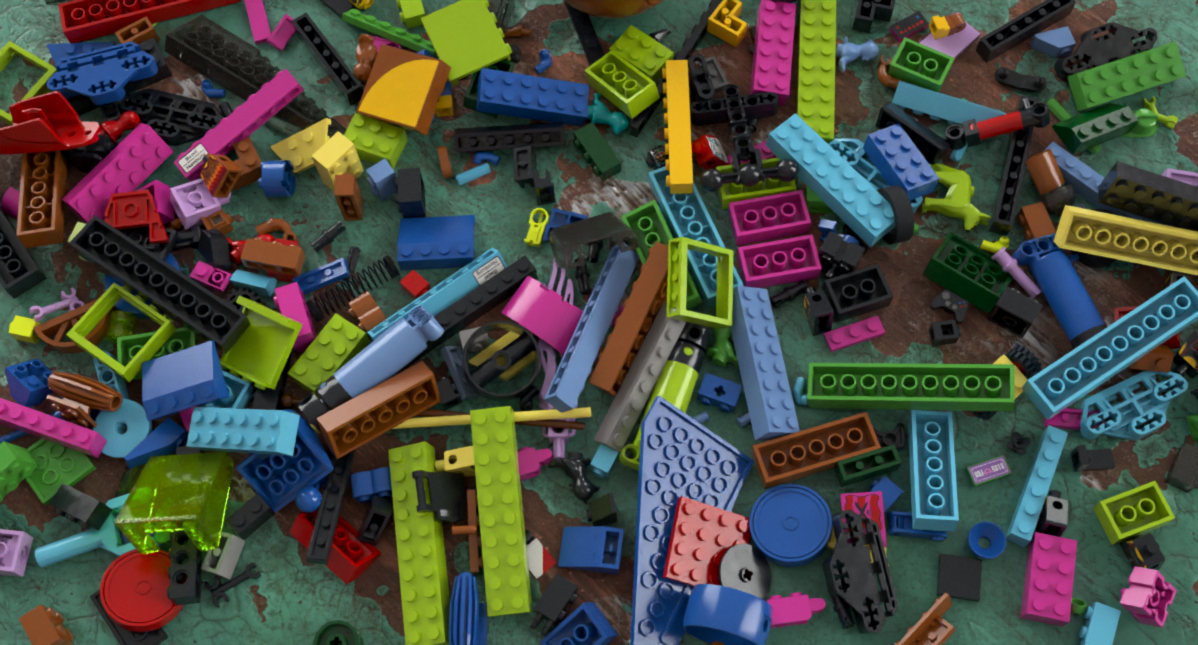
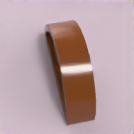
[33,299,114,354]

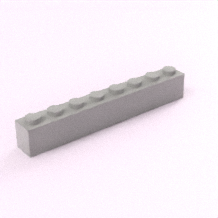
[594,302,686,452]

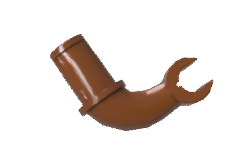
[877,55,907,90]
[255,217,298,241]

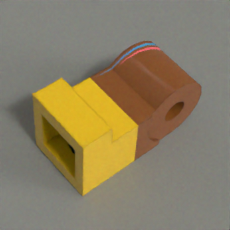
[929,12,967,40]

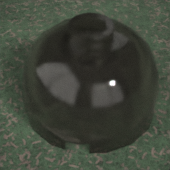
[1036,184,1076,217]

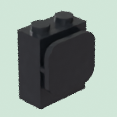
[61,134,115,174]

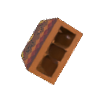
[200,153,242,198]

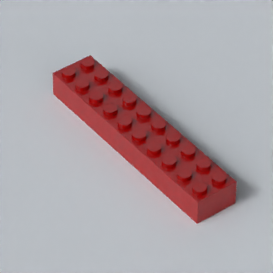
[58,0,241,43]

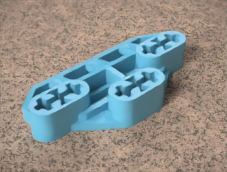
[828,138,923,214]
[1079,370,1188,441]

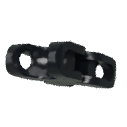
[688,54,714,102]

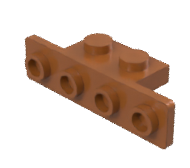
[894,593,955,645]

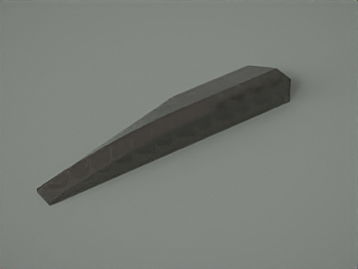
[165,15,346,138]

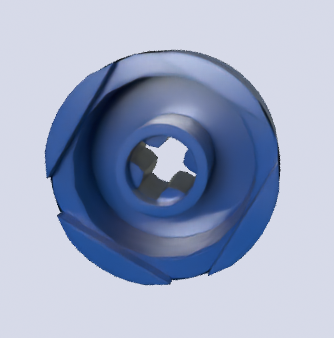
[258,160,296,198]

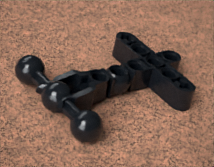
[690,84,799,192]

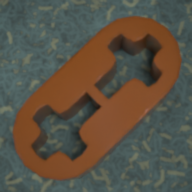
[437,146,453,179]

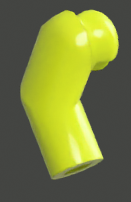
[980,236,1010,253]

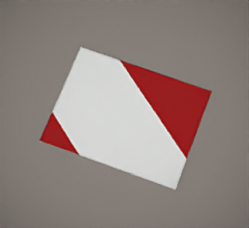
[526,538,556,579]

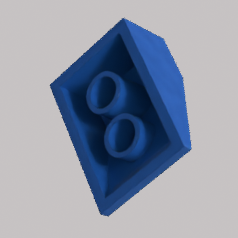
[540,602,618,645]

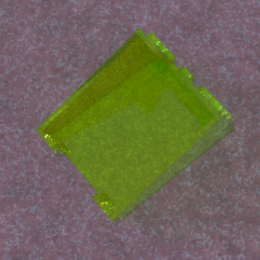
[115,452,234,554]

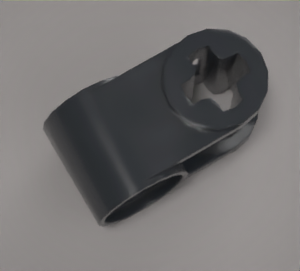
[100,101,122,122]

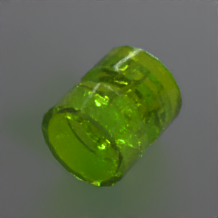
[106,311,136,344]

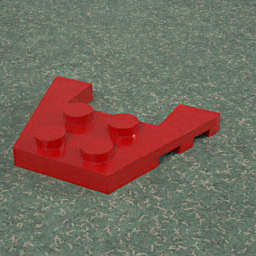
[104,190,169,244]

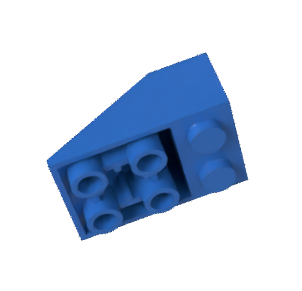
[558,526,624,575]

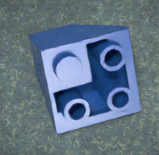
[5,358,54,408]

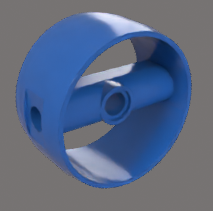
[683,584,773,645]

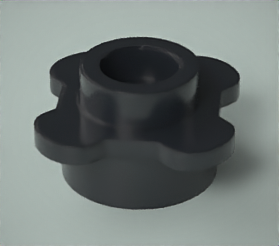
[1007,432,1031,455]

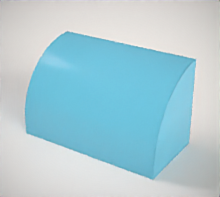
[230,269,277,298]

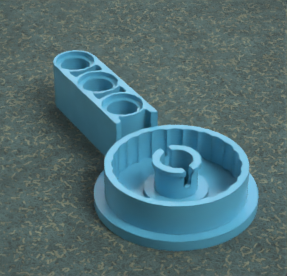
[93,350,152,458]

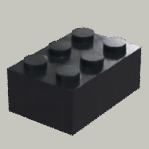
[822,264,893,323]

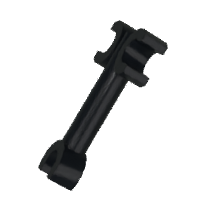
[204,563,261,608]

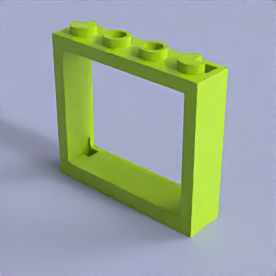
[0,41,58,126]
[667,237,733,329]
[66,283,177,383]

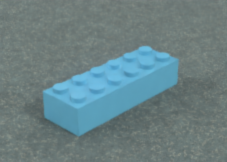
[186,407,300,456]
[908,410,959,532]

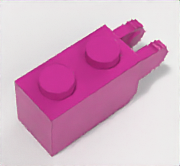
[518,447,553,482]
[766,592,826,629]

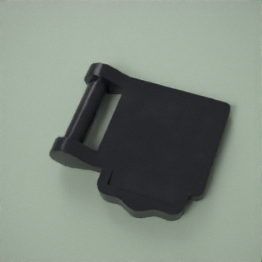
[412,470,468,524]

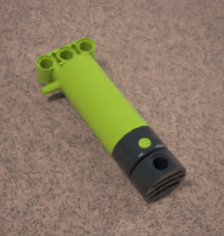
[619,322,712,471]

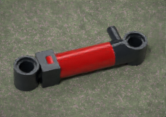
[945,98,1050,150]

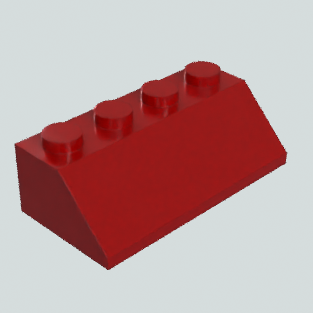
[290,508,381,584]

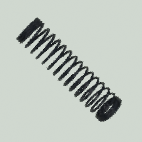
[306,255,400,323]

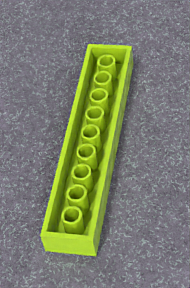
[796,0,836,144]
[470,406,533,617]
[388,441,450,645]

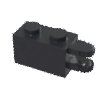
[530,573,579,637]

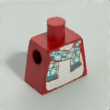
[691,135,730,170]

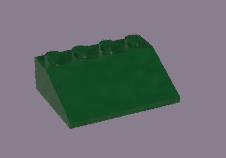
[922,232,1013,314]

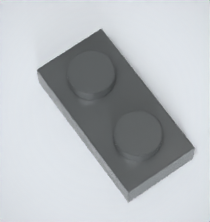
[698,55,729,93]

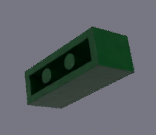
[573,122,621,182]
[834,445,902,487]

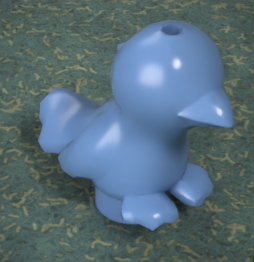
[835,36,879,73]

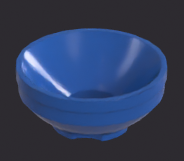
[967,521,1006,559]

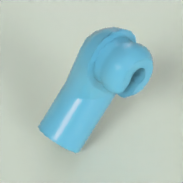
[793,377,808,406]

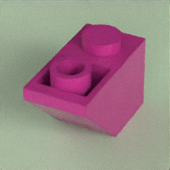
[189,261,232,292]

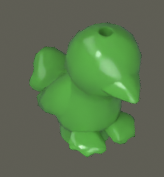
[706,327,739,368]

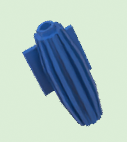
[449,572,488,645]

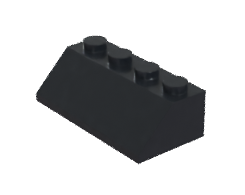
[875,103,950,165]

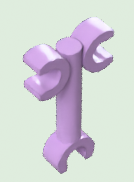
[30,287,84,322]

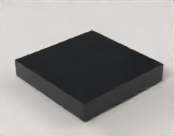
[937,554,982,602]

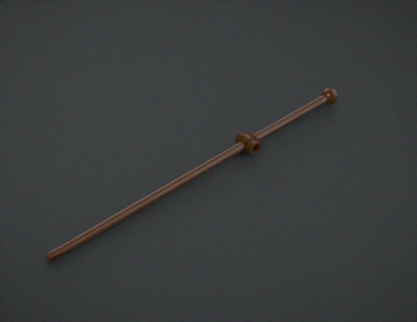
[280,394,586,430]

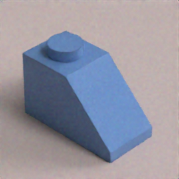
[1030,26,1076,58]

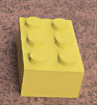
[312,131,364,191]

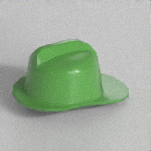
[1122,108,1158,138]

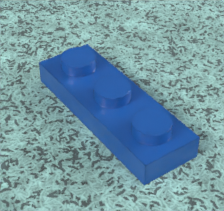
[292,257,350,295]

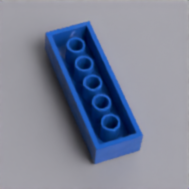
[476,68,589,126]

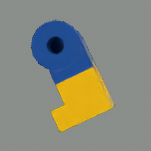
[435,81,454,117]

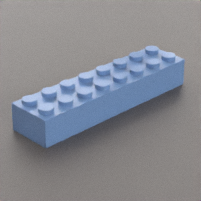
[730,286,800,441]

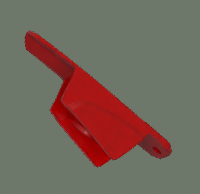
[0,91,101,154]

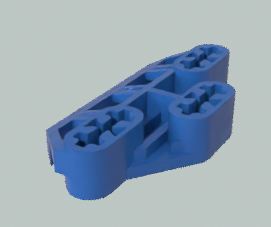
[47,41,158,105]

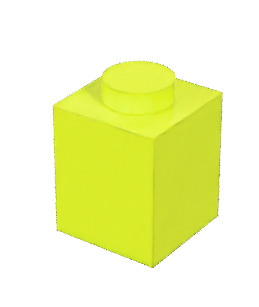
[8,315,40,344]

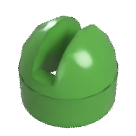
[1070,597,1087,616]

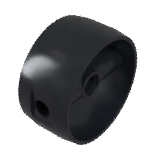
[462,321,541,402]

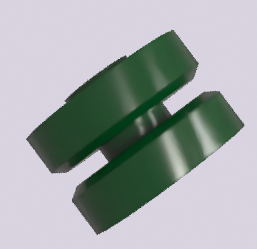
[313,620,364,645]

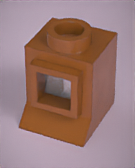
[201,209,234,235]

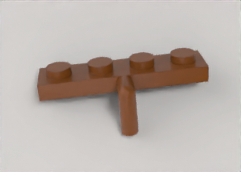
[452,490,483,574]

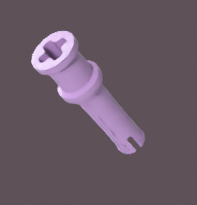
[991,247,1041,298]

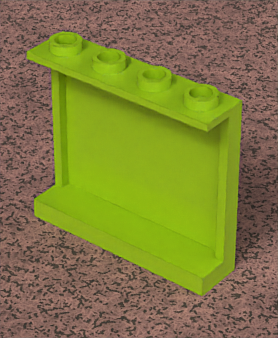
[421,0,512,87]
[219,296,303,390]

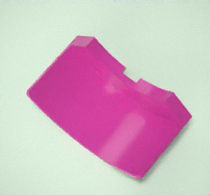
[502,276,583,355]

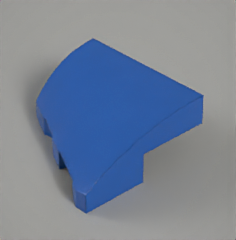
[542,208,589,241]

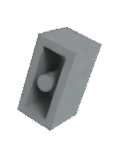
[201,530,245,580]

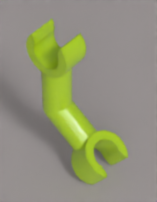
[1142,96,1178,129]

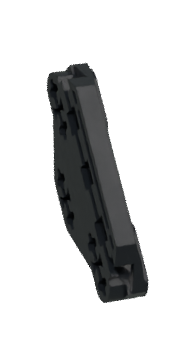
[1054,22,1157,82]
[120,88,222,146]
[823,509,899,633]

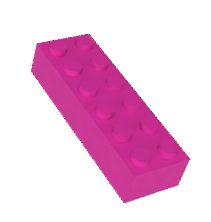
[750,0,796,106]
[61,123,173,224]

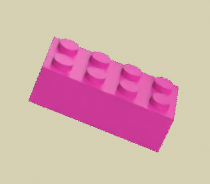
[727,190,811,246]
[737,234,822,288]
[1020,532,1077,627]

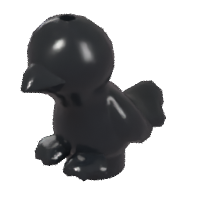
[548,452,600,501]

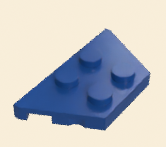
[47,42,116,72]

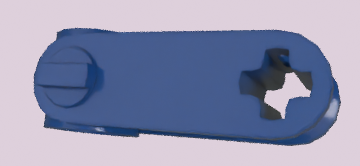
[887,511,948,541]

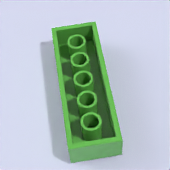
[1067,41,1186,111]
[621,200,704,310]

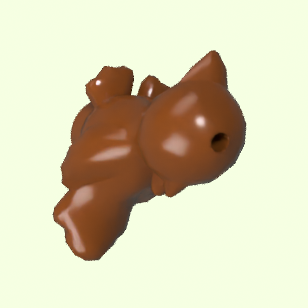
[353,34,377,85]

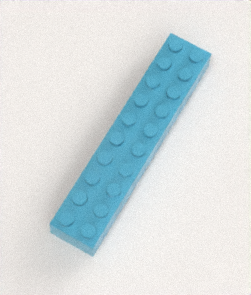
[1022,276,1198,420]

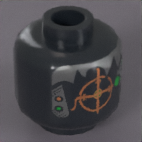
[645,145,669,170]

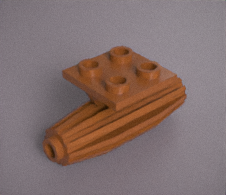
[46,371,123,428]

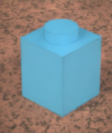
[590,444,619,478]

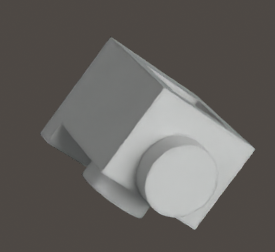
[459,327,489,355]

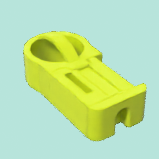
[524,208,549,247]

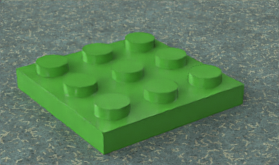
[25,438,97,505]

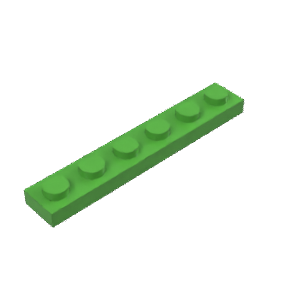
[342,9,437,56]

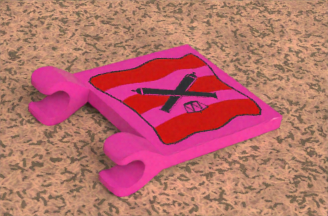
[841,491,887,548]

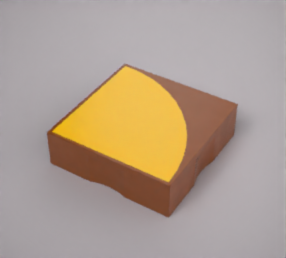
[356,44,451,136]

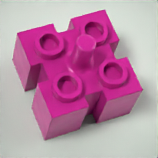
[1120,566,1177,628]

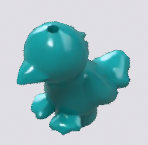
[587,92,628,135]

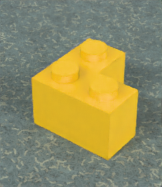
[707,0,747,48]

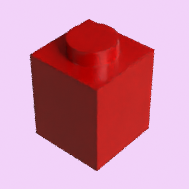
[400,269,431,300]

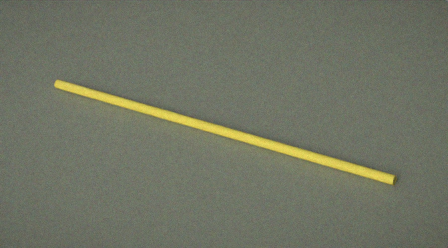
[309,407,592,434]

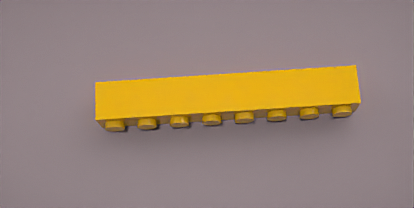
[662,60,693,194]

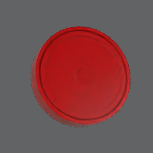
[100,548,187,632]

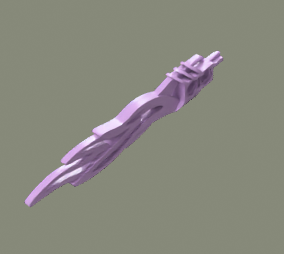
[539,245,578,459]

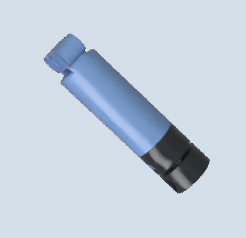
[297,305,444,434]

